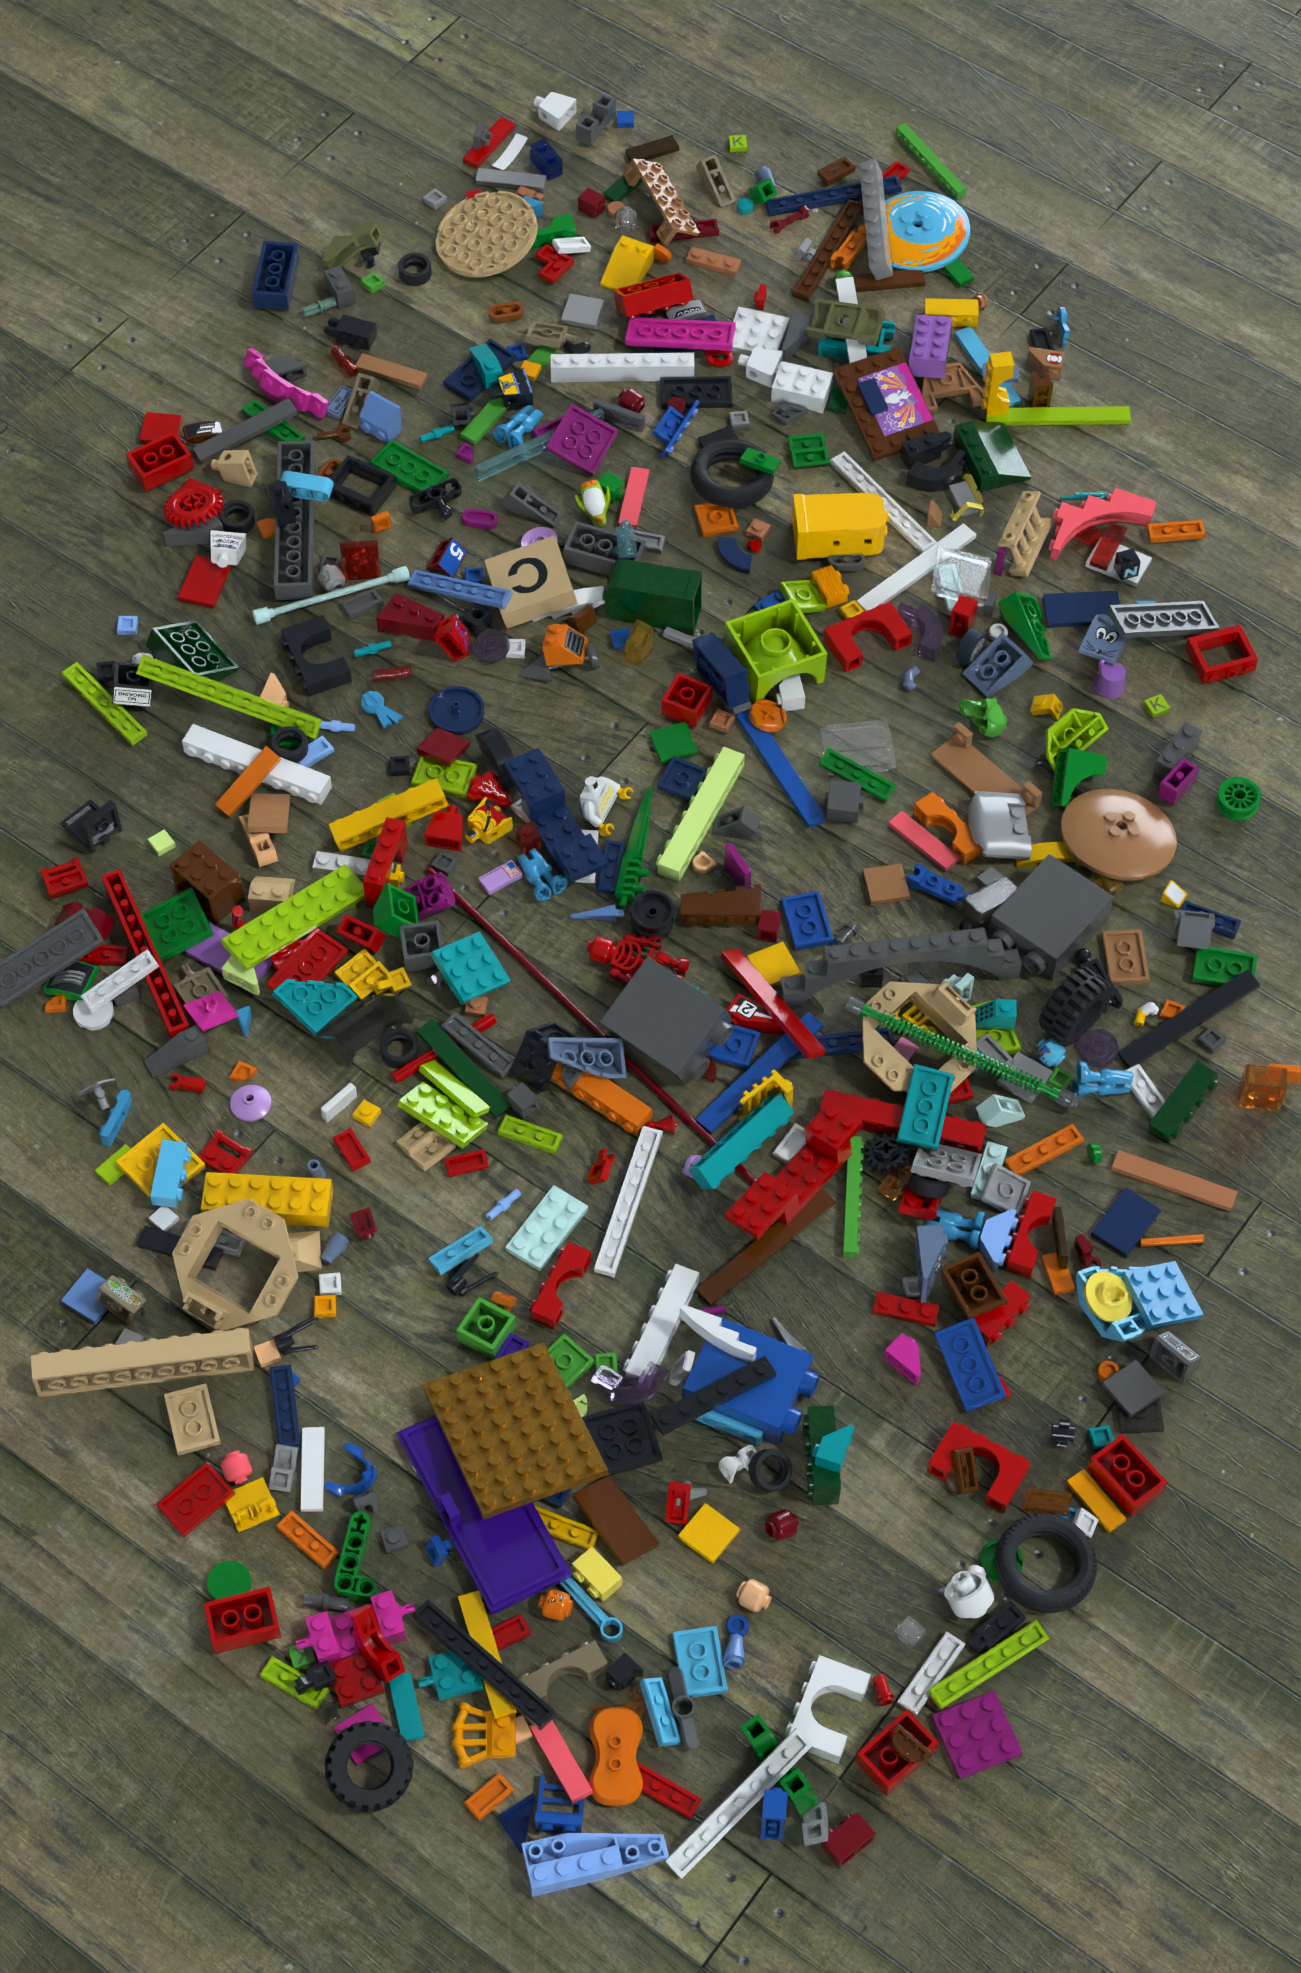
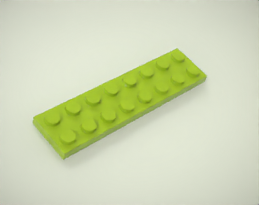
[221,864,365,971]

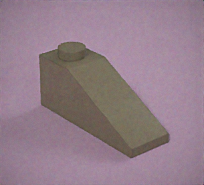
[696,154,736,208]
[341,373,380,429]

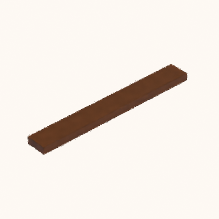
[792,199,864,302]
[697,1187,835,1307]

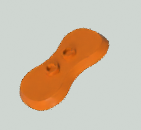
[589,1707,643,1806]

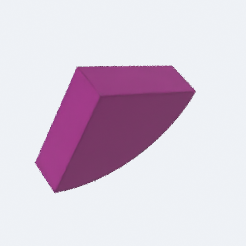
[456,442,474,465]

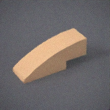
[239,814,278,867]

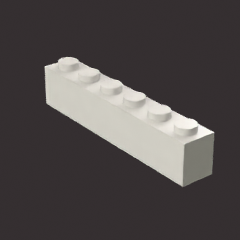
[623,1264,699,1389]

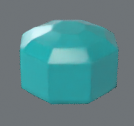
[737,198,754,215]

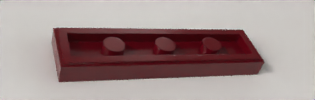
[648,219,719,243]

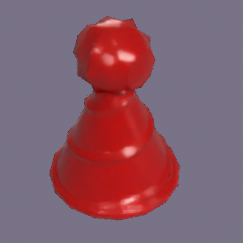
[646,1114,679,1134]

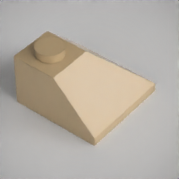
[277,1231,322,1272]

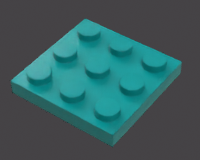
[430,931,511,1005]

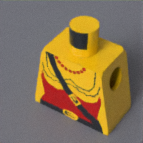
[465,797,513,844]

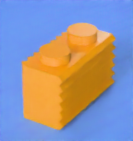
[811,565,850,609]

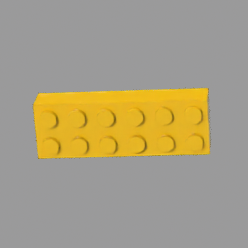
[201,1172,333,1228]

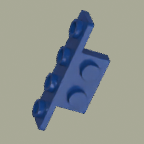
[652,400,699,459]

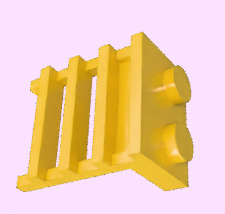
[739,1069,794,1121]

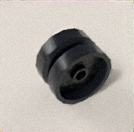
[631,890,675,939]

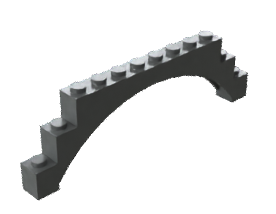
[779,928,1022,1006]

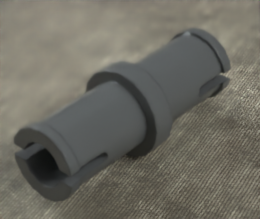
[303,1592,350,1612]

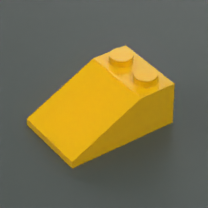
[600,235,654,290]

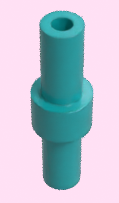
[419,424,455,443]
[353,640,392,658]

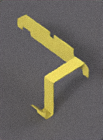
[950,474,984,521]

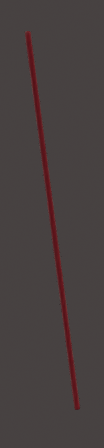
[426,867,757,1186]

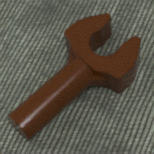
[317,424,351,443]

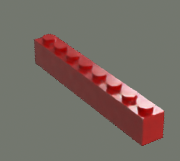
[819,1089,987,1154]

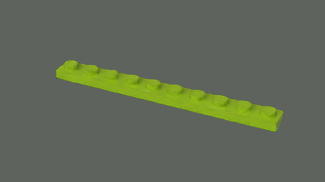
[136,655,322,739]

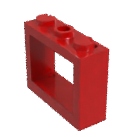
[1185,624,1258,684]

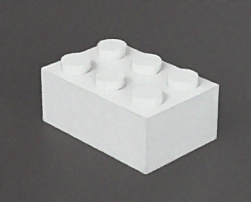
[771,361,833,414]

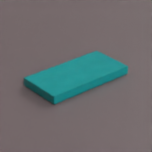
[896,1064,954,1152]

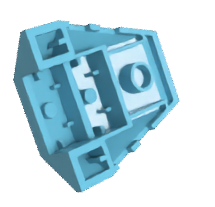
[1076,1266,1148,1342]

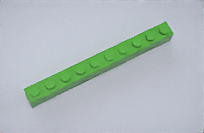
[896,123,966,200]
[843,1136,864,1258]

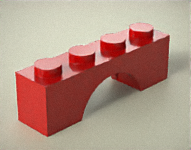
[1004,1191,1057,1278]
[529,1242,592,1330]

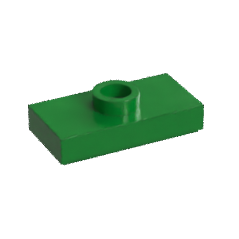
[740,447,781,475]

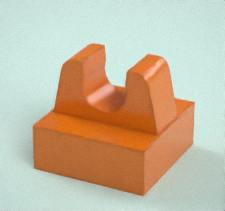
[491,1291,518,1313]

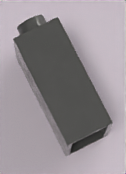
[988,854,1114,980]
[600,957,734,1085]

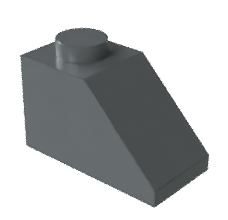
[264,356,307,383]
[713,806,760,839]

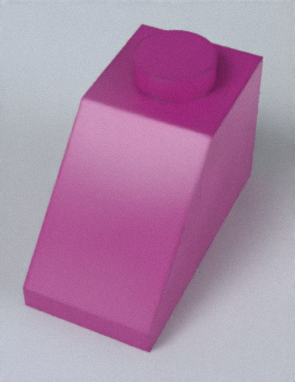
[884,1333,921,1386]

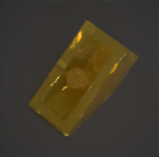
[625,619,653,665]

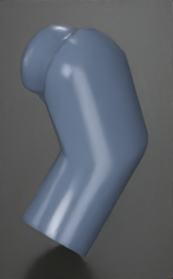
[902,666,920,691]

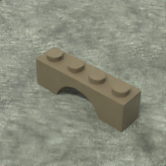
[518,1640,608,1703]

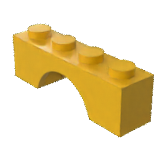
[981,351,1015,417]

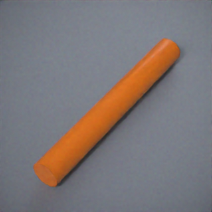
[1140,1234,1204,1247]

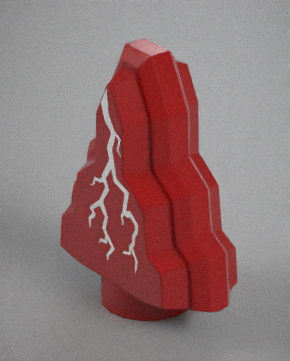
[467,771,512,809]

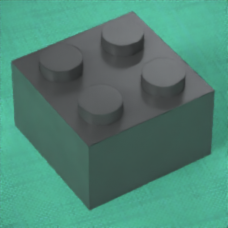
[399,920,443,972]

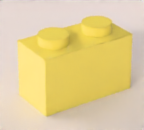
[572,1547,622,1603]

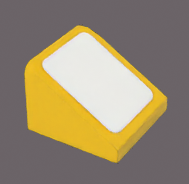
[1161,880,1187,910]

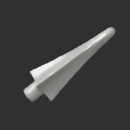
[771,1318,806,1351]

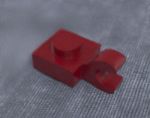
[1073,1233,1101,1269]

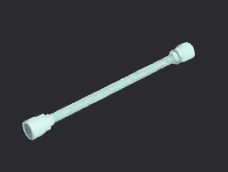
[252,566,410,625]

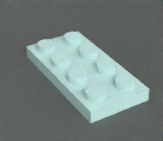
[505,1185,588,1272]

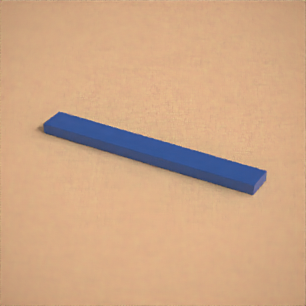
[735,709,826,828]
[696,1012,823,1135]

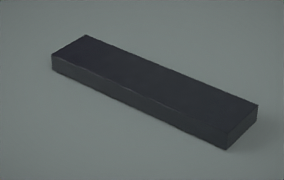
[137,1225,224,1271]

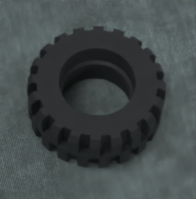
[1039,967,1113,1046]
[324,1720,414,1813]

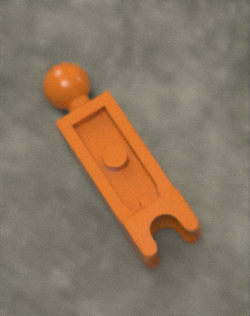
[830,224,867,271]

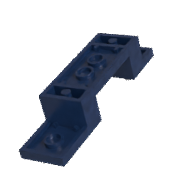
[504,748,608,882]

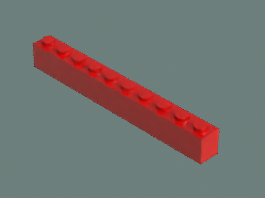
[102,869,189,1040]

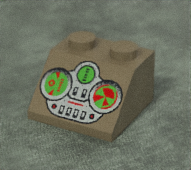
[95,1275,147,1325]

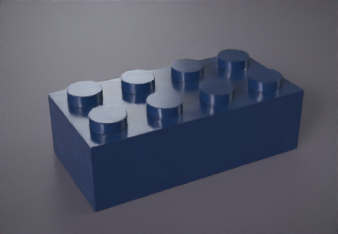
[252,241,300,311]
[692,632,751,709]

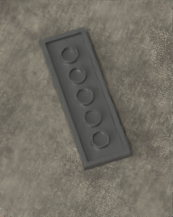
[1107,601,1219,638]
[0,909,105,1008]

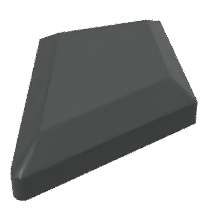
[771,402,808,424]

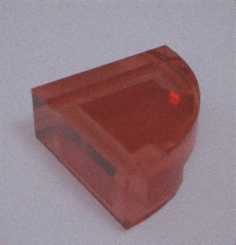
[701,1056,717,1083]

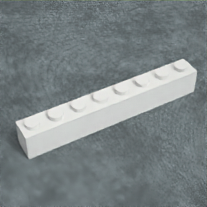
[551,353,694,382]
[182,724,332,805]

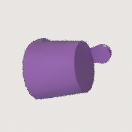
[1092,659,1126,699]

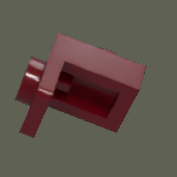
[349,1207,378,1240]

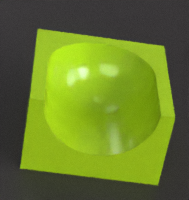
[723,598,827,704]

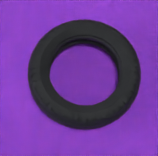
[690,439,774,508]
[995,1513,1097,1613]

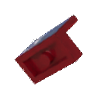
[426,537,467,578]

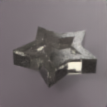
[314,1699,340,1725]

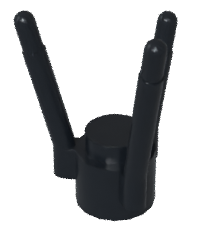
[445,1253,498,1297]
[273,1317,319,1355]

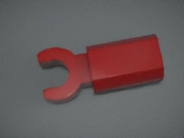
[168,1073,206,1093]

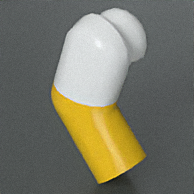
[1133,1002,1159,1028]

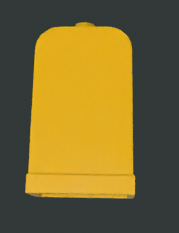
[792,493,889,560]

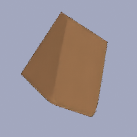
[926,500,943,528]

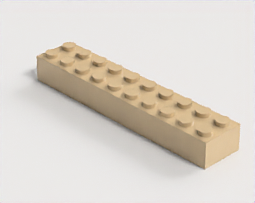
[31,1328,255,1397]

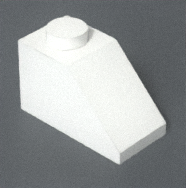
[776,674,805,711]

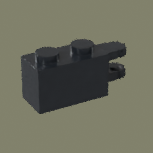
[323,314,377,350]
[900,431,951,470]

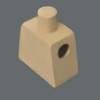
[211,450,257,487]

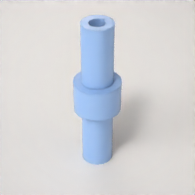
[320,720,355,732]
[486,1189,521,1221]

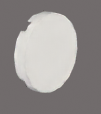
[73,1000,114,1031]

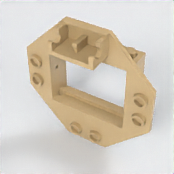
[861,981,977,1093]
[172,1199,299,1331]

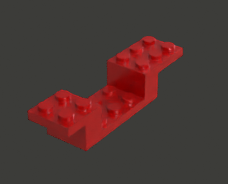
[725,1102,863,1240]

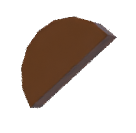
[892,1723,933,1763]

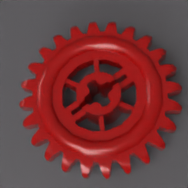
[163,484,224,529]

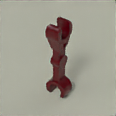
[770,206,809,234]

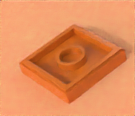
[694,503,739,537]

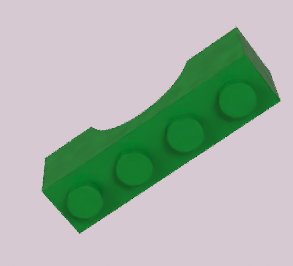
[531,213,576,249]

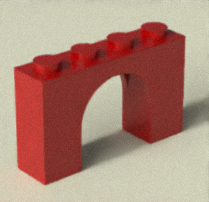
[823,602,913,673]
[363,817,408,909]
[927,1421,1031,1513]

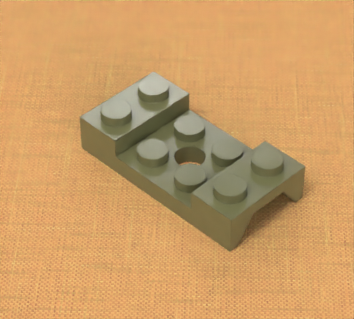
[806,298,885,346]

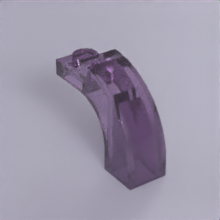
[897,602,943,662]
[591,1361,669,1405]

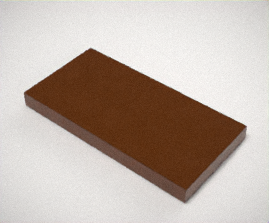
[572,1475,659,1566]

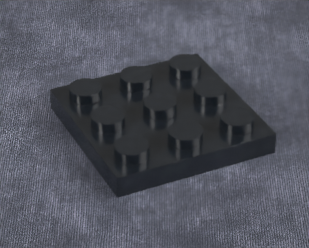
[582,1400,663,1479]

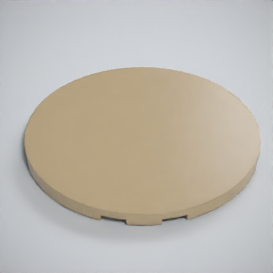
[435,191,538,277]

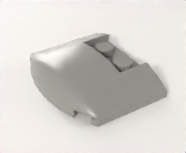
[968,791,1031,860]

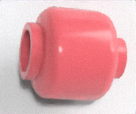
[220,1451,253,1485]

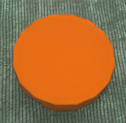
[749,700,787,732]

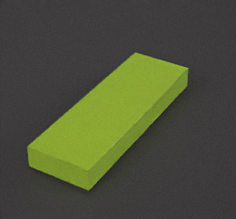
[498,1115,563,1155]
[260,1656,330,1710]

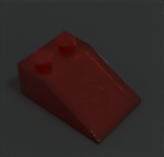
[340,540,381,581]

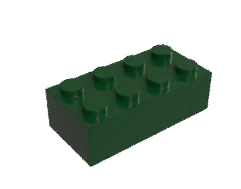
[802,1405,841,1506]

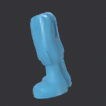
[493,405,543,451]
[517,848,568,901]
[1072,1061,1134,1097]
[923,1210,985,1249]

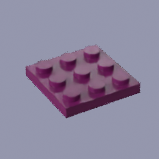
[545,403,619,477]
[931,1691,1023,1780]

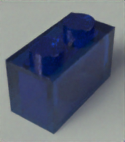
[530,139,563,181]

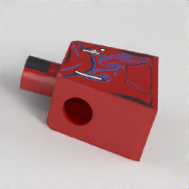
[433,614,470,662]

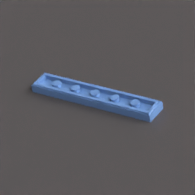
[407,569,513,609]

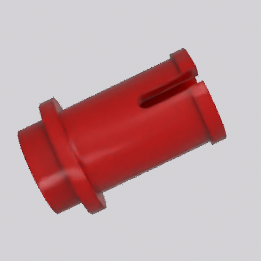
[872,1675,894,1706]

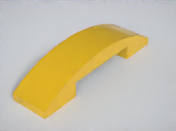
[1016,842,1083,868]

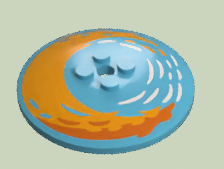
[885,191,970,272]

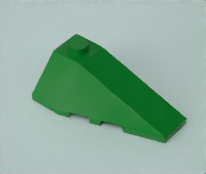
[998,592,1052,661]

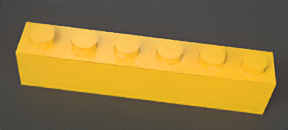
[329,778,449,852]

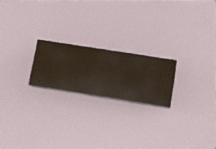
[626,135,679,162]
[1052,1206,1069,1269]

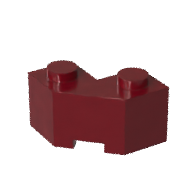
[54,902,115,940]

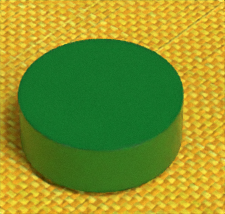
[1087,1143,1102,1164]

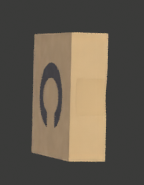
[484,535,578,629]

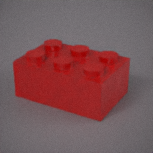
[126,431,194,492]
[1087,1434,1167,1517]
[204,1586,282,1654]
[855,1709,939,1796]

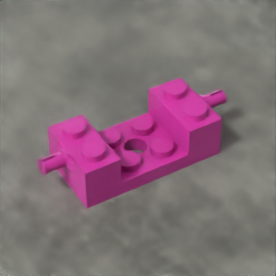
[295,1590,415,1664]

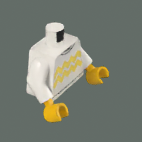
[580,776,634,837]

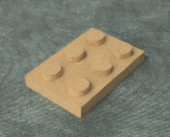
[164,1383,221,1456]

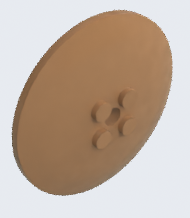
[1060,789,1177,881]

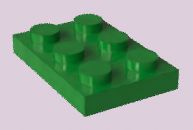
[1192,946,1258,993]

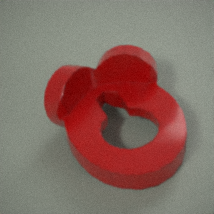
[705,350,733,367]

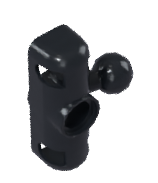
[408,478,462,519]

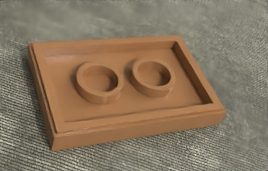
[247,793,291,833]
[1101,929,1150,986]

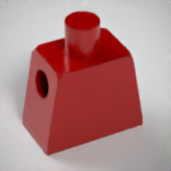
[424,805,464,852]

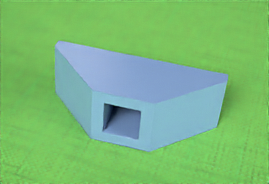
[978,1209,1018,1272]

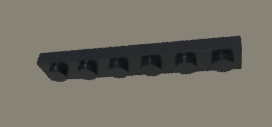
[652,1356,777,1436]

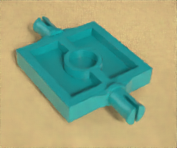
[417,1651,483,1701]

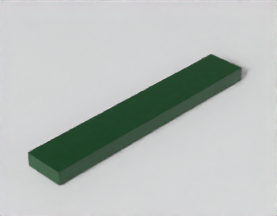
[417,1019,512,1119]

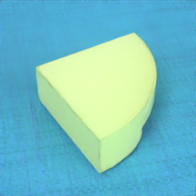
[573,1394,588,1417]

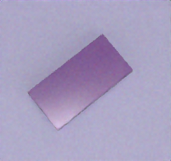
[185,922,272,981]

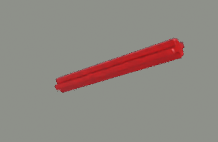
[392,1013,496,1083]

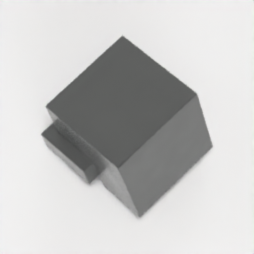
[824,780,864,823]
[1173,910,1215,949]

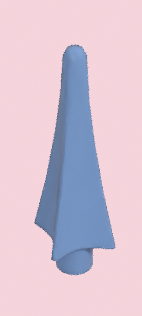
[569,904,624,923]

